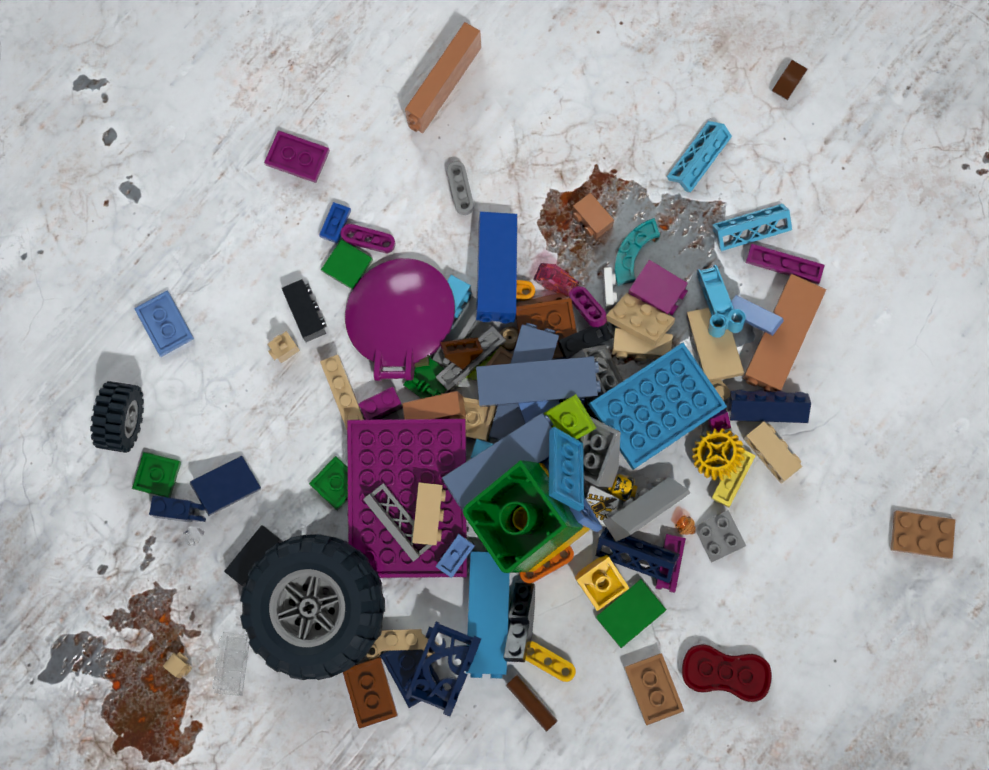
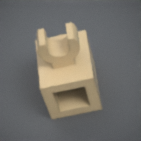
[268,331,300,363]

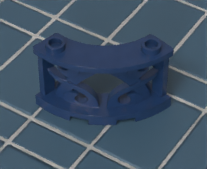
[404,621,481,717]

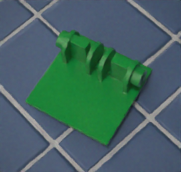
[403,357,447,399]

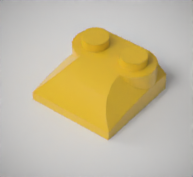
[575,555,629,611]

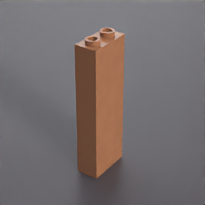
[405,22,481,133]
[742,274,827,392]

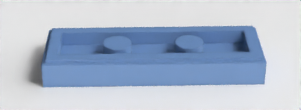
[731,295,784,336]

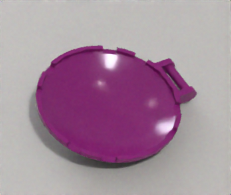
[345,258,455,381]

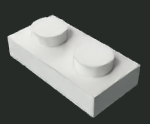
[603,267,617,309]

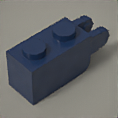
[149,496,206,522]

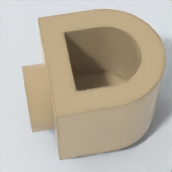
[163,652,192,678]

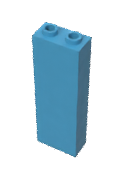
[466,552,510,679]

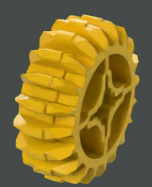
[692,428,745,481]

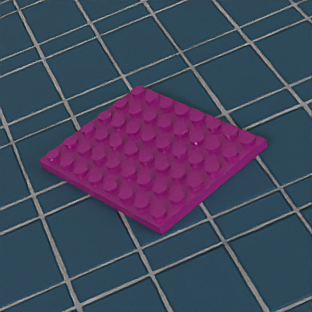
[347,419,467,578]

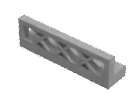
[432,296,480,368]
[363,483,432,562]

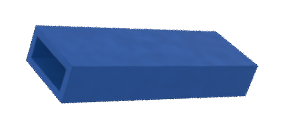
[476,212,517,324]

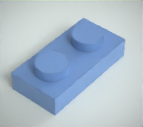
[436,534,475,578]

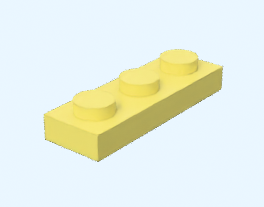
[711,450,756,508]

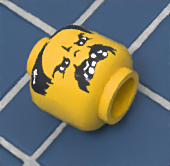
[608,473,638,501]

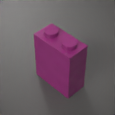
[628,260,688,316]

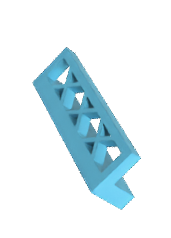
[667,121,732,193]
[712,204,792,251]

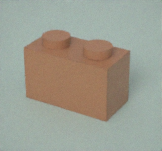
[572,193,614,239]

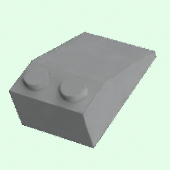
[580,417,621,487]

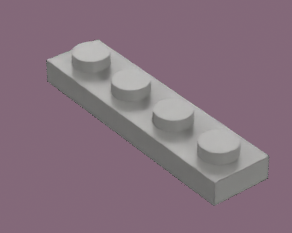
[436,326,506,392]

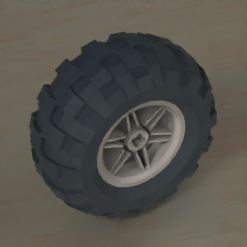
[240,534,385,680]

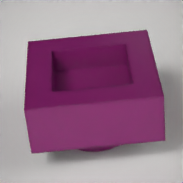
[708,409,731,433]

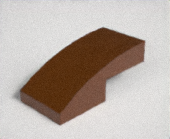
[772,60,808,101]

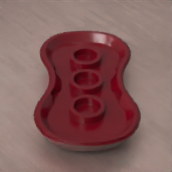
[682,644,772,702]

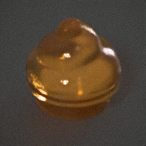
[675,515,696,535]

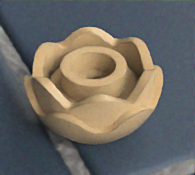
[500,327,519,350]

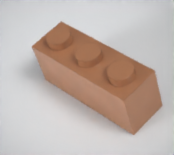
[403,391,466,419]

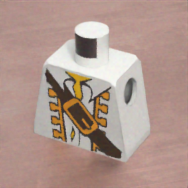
[586,486,620,527]

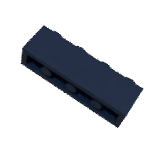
[728,390,811,423]

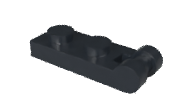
[557,322,614,358]

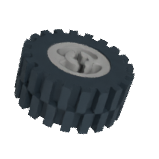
[90,381,144,453]

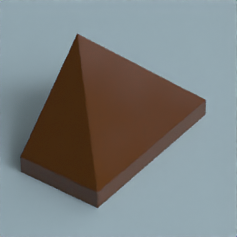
[440,337,483,369]

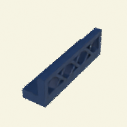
[595,527,680,583]

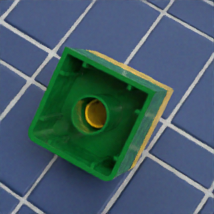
[463,460,590,573]

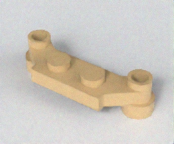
[366,629,439,659]

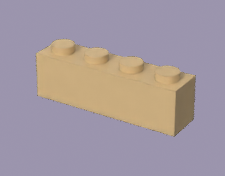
[320,354,365,429]

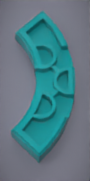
[615,218,660,286]

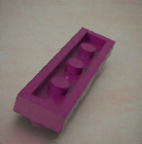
[746,244,825,284]

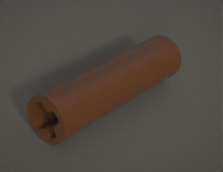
[505,675,558,732]

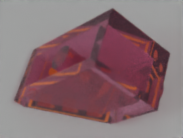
[533,263,579,298]

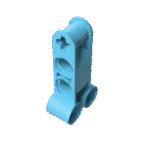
[697,265,746,338]

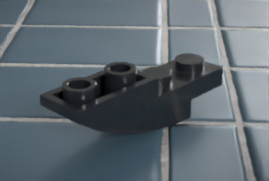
[503,583,535,662]

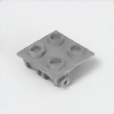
[694,510,746,563]

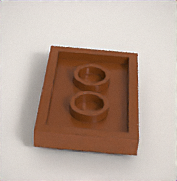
[343,657,398,729]

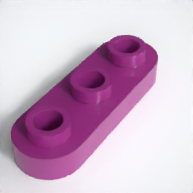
[341,224,396,253]
[569,286,607,327]

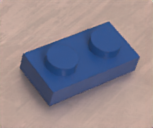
[319,202,351,243]

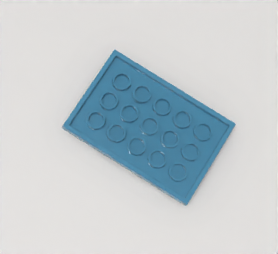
[588,343,727,470]

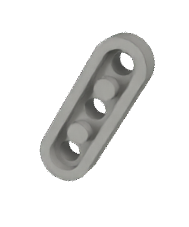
[447,161,474,215]

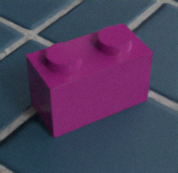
[358,387,403,420]

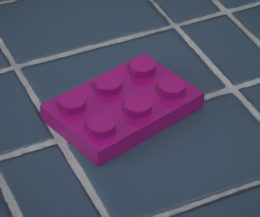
[264,130,330,183]

